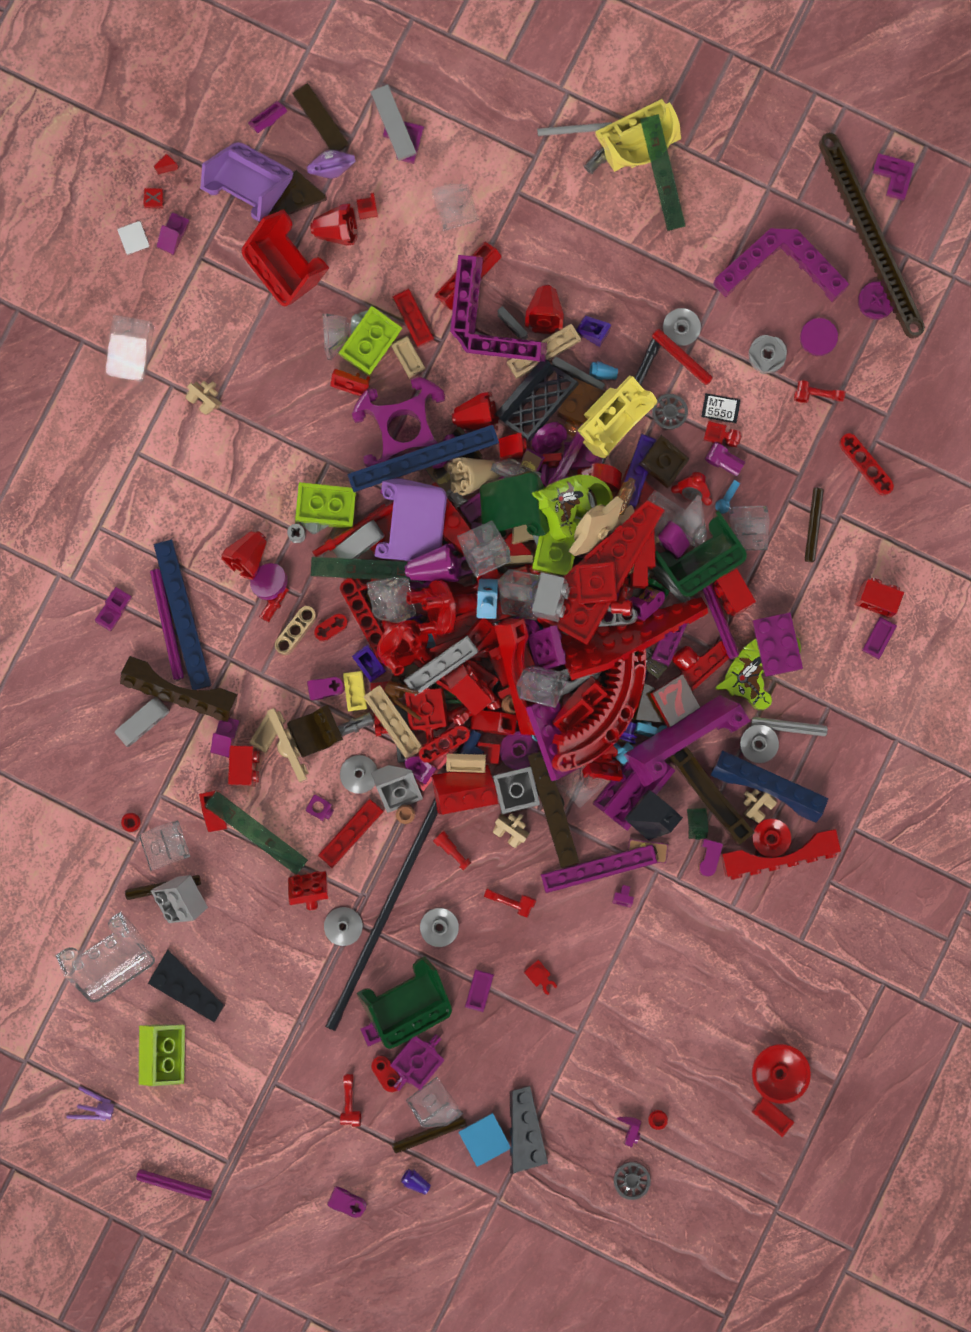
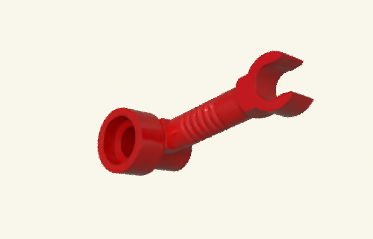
[794,380,846,403]
[611,578,632,616]
[453,689,502,726]
[484,889,537,918]
[340,1074,361,1127]

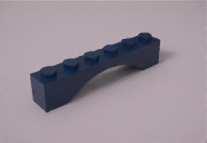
[710,750,829,823]

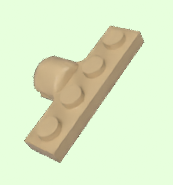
[267,708,309,783]

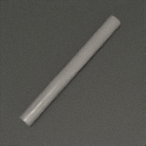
[537,122,612,136]

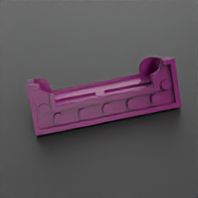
[624,695,750,787]

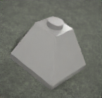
[371,765,423,813]

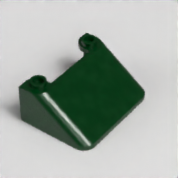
[480,471,550,549]
[655,510,747,597]
[357,956,452,1049]

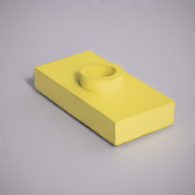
[343,671,367,712]

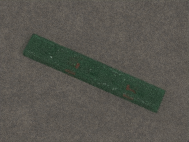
[640,114,686,231]
[311,557,426,582]
[204,790,308,875]

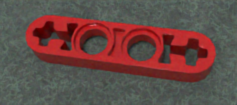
[839,433,894,496]

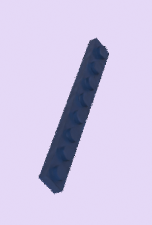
[347,425,499,493]
[153,539,212,690]

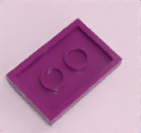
[752,612,803,677]

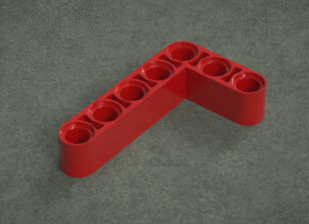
[340,561,392,665]

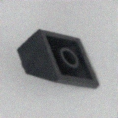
[624,789,683,840]

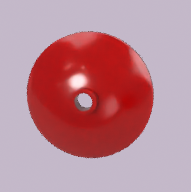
[752,1044,811,1104]

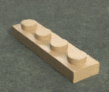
[507,324,581,379]
[363,685,421,759]

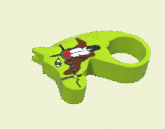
[532,475,613,540]
[715,636,801,710]

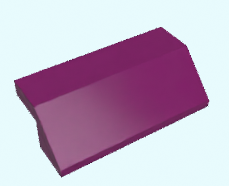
[593,761,675,831]

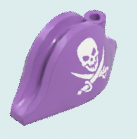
[307,150,356,179]

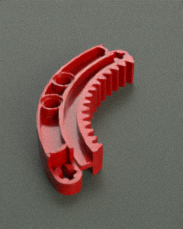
[552,649,646,772]

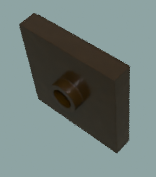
[639,435,690,488]

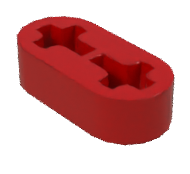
[314,614,348,642]

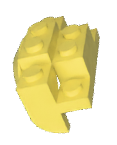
[595,99,681,172]
[577,376,657,458]

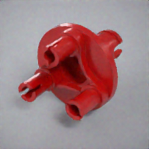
[406,580,477,636]
[377,617,433,676]

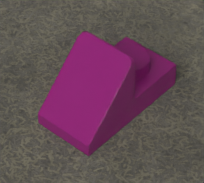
[156,212,190,255]
[210,718,240,758]

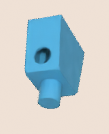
[477,579,498,619]

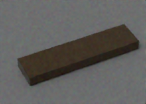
[292,83,349,151]

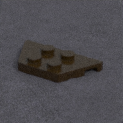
[258,170,327,223]

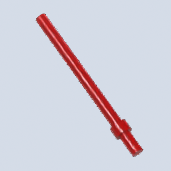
[312,503,393,558]

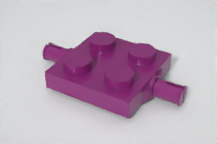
[390,1034,445,1091]

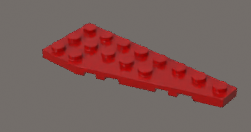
[537,500,665,646]
[561,597,708,680]

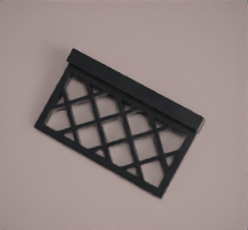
[494,359,579,442]

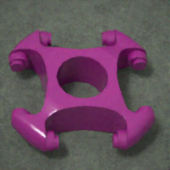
[352,376,455,469]

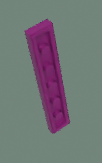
[541,844,658,893]

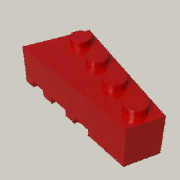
[432,482,481,558]

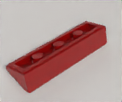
[434,241,501,310]

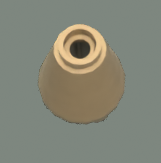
[447,457,502,495]

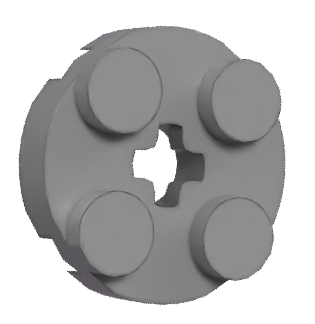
[748,335,787,374]

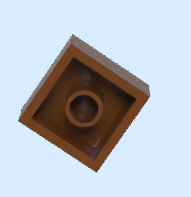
[557,378,605,426]

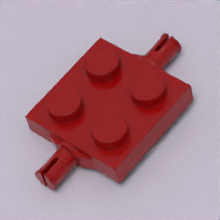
[405,687,449,742]

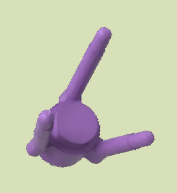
[66,1086,114,1121]

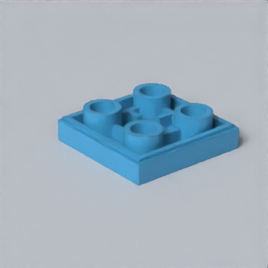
[459,1113,511,1167]

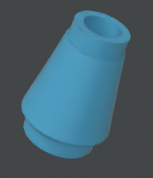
[589,361,618,380]

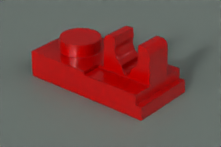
[330,369,370,396]
[582,758,623,782]

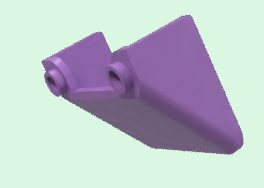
[200,143,293,222]
[375,478,447,561]

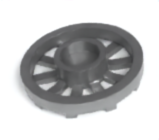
[652,394,688,430]
[614,1162,650,1200]

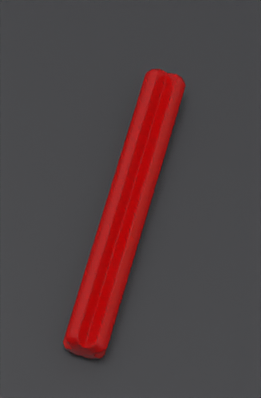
[652,329,713,385]

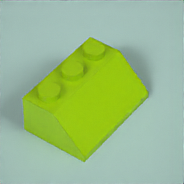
[138,1025,185,1086]

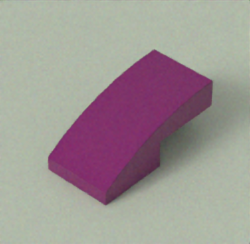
[95,587,132,631]

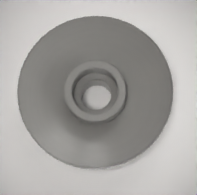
[663,308,701,346]
[740,725,779,763]
[340,755,378,794]
[324,907,363,946]
[420,908,459,947]

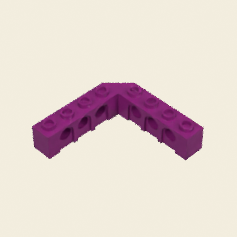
[713,228,849,302]
[450,255,547,361]

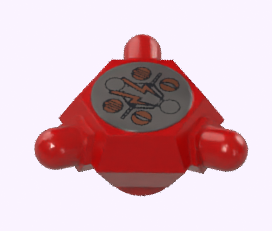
[671,472,712,506]

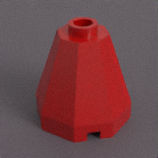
[310,203,357,246]
[525,285,564,334]
[452,392,499,431]
[221,531,267,580]

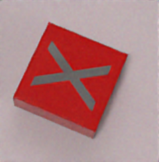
[143,188,164,209]

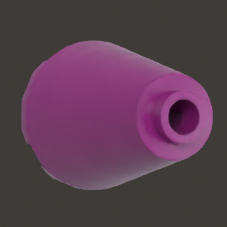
[405,543,460,582]

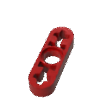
[419,724,470,763]

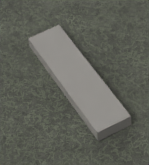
[370,85,416,161]
[404,635,479,696]

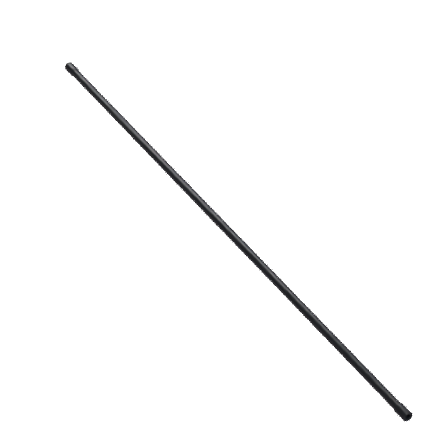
[325,338,661,1031]

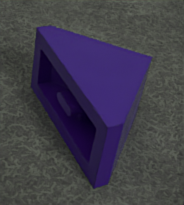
[576,316,611,347]
[352,645,386,683]

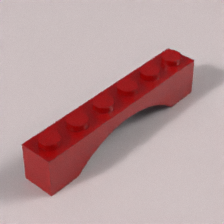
[495,619,539,735]
[721,829,841,880]

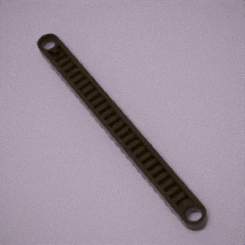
[819,133,925,339]

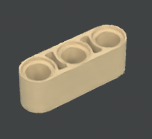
[275,606,317,655]

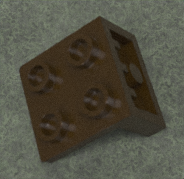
[287,705,343,758]

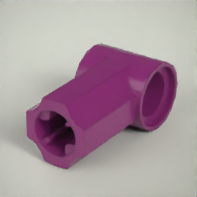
[704,442,745,477]

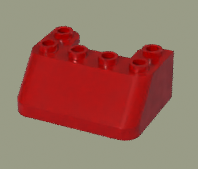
[242,209,329,306]

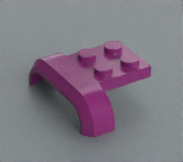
[512,616,566,693]

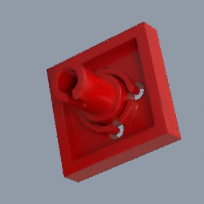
[288,871,328,911]

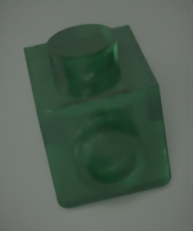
[687,808,708,840]

